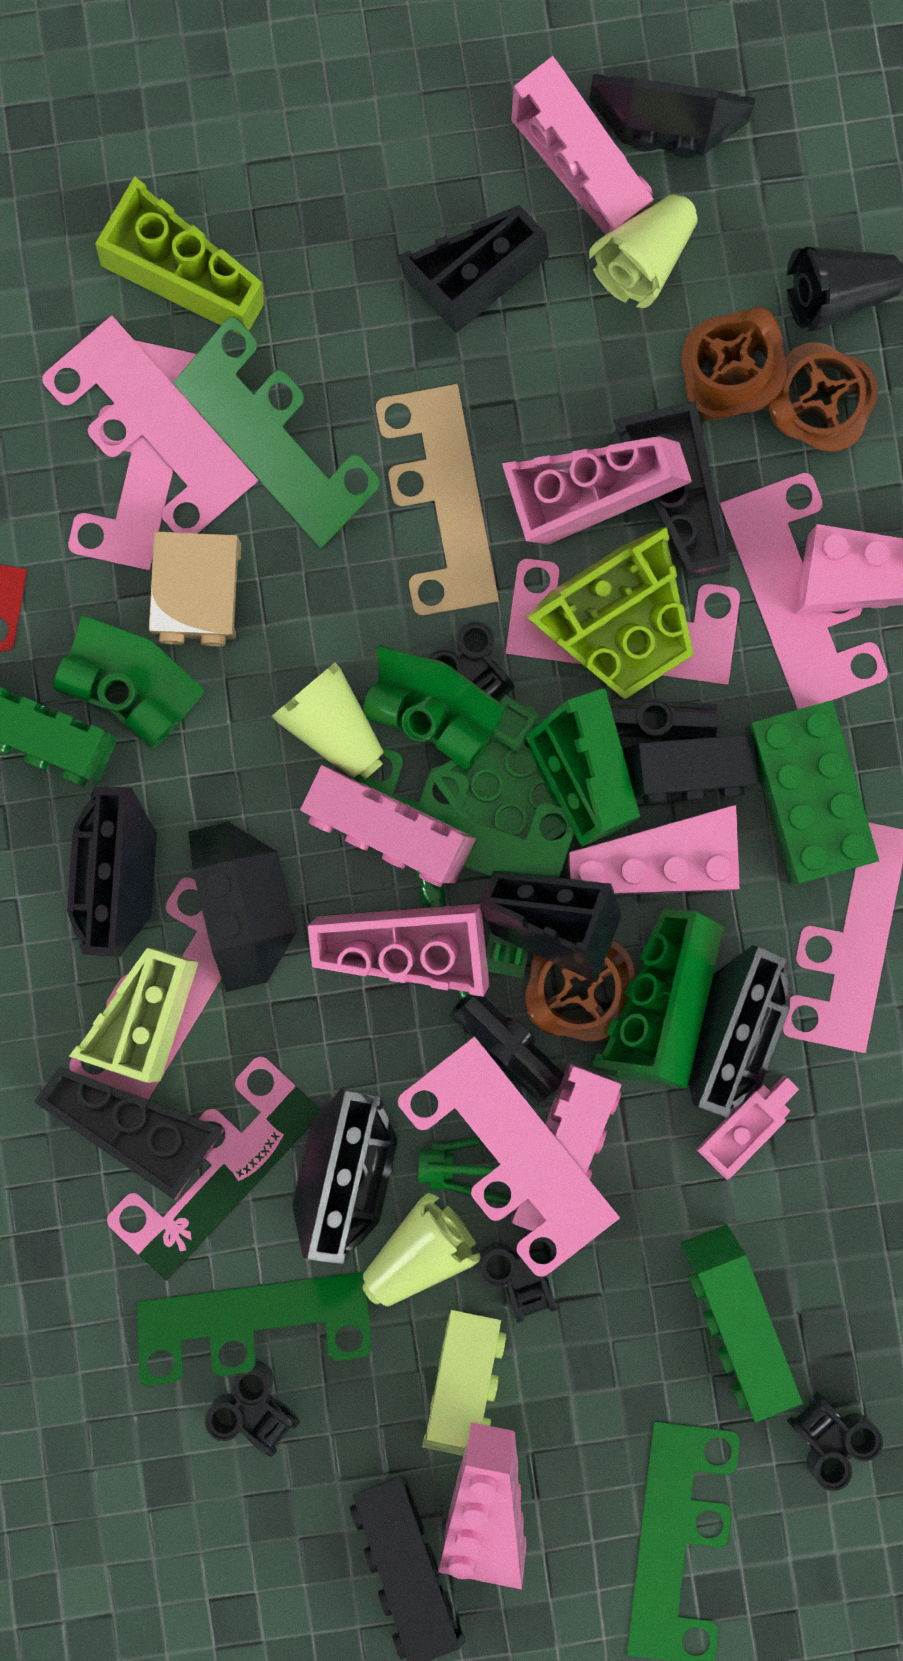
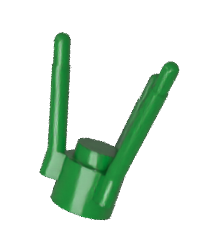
[418,1136,511,1205]

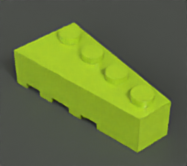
[95,176,264,337]

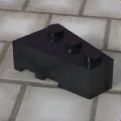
[398,205,549,333]
[622,735,759,805]
[480,871,621,983]

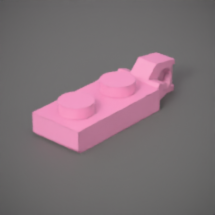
[696,1075,799,1180]

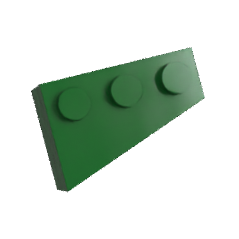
[525,688,640,847]

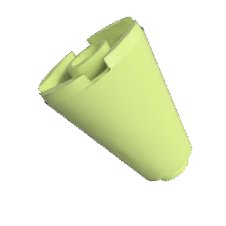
[589,194,698,308]
[272,662,384,780]
[362,1193,481,1307]

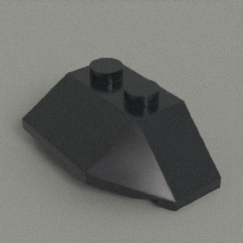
[589,74,755,158]
[67,787,157,957]
[188,822,297,992]
[688,945,790,1117]
[292,1089,397,1264]

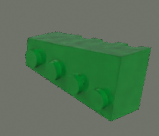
[0,687,118,787]
[591,909,724,1089]
[681,1224,803,1423]

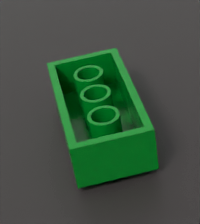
[745,700,879,885]

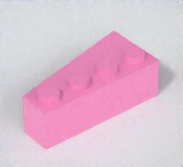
[511,56,654,235]
[502,436,692,545]
[795,524,903,614]
[300,765,477,887]
[567,805,740,894]
[308,904,490,997]
[510,1062,622,1231]
[438,1422,526,1590]

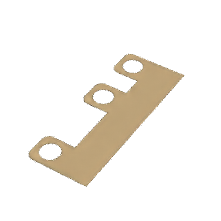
[376,384,499,615]

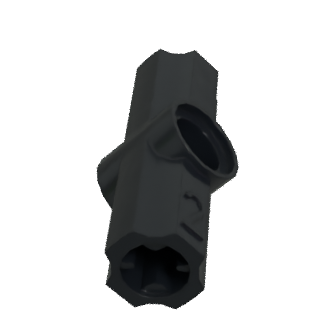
[608,698,718,740]
[450,993,565,1102]

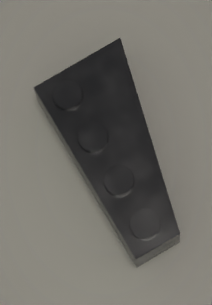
[614,401,730,580]
[34,1067,225,1201]
[350,1476,466,1661]

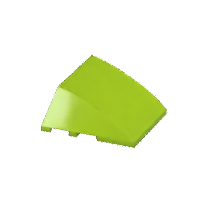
[526,527,694,699]

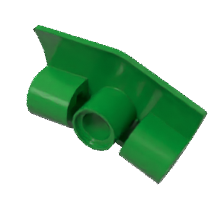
[53,616,205,749]
[363,645,505,770]

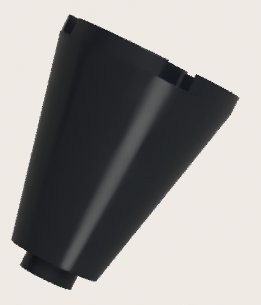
[787,246,903,331]

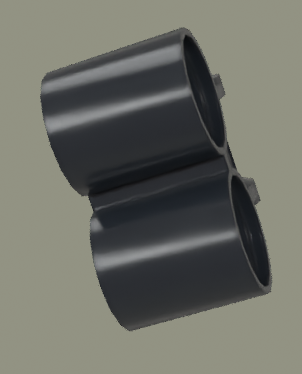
[429,621,515,699]
[479,1231,557,1323]
[205,1361,300,1457]
[787,1392,883,1491]

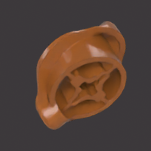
[681,306,787,421]
[768,342,878,452]
[525,940,635,1042]

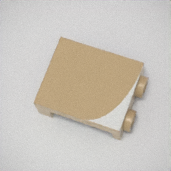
[149,532,241,647]

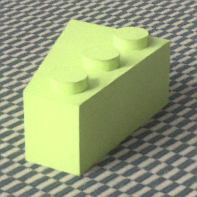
[69,948,199,1083]
[422,1310,506,1456]

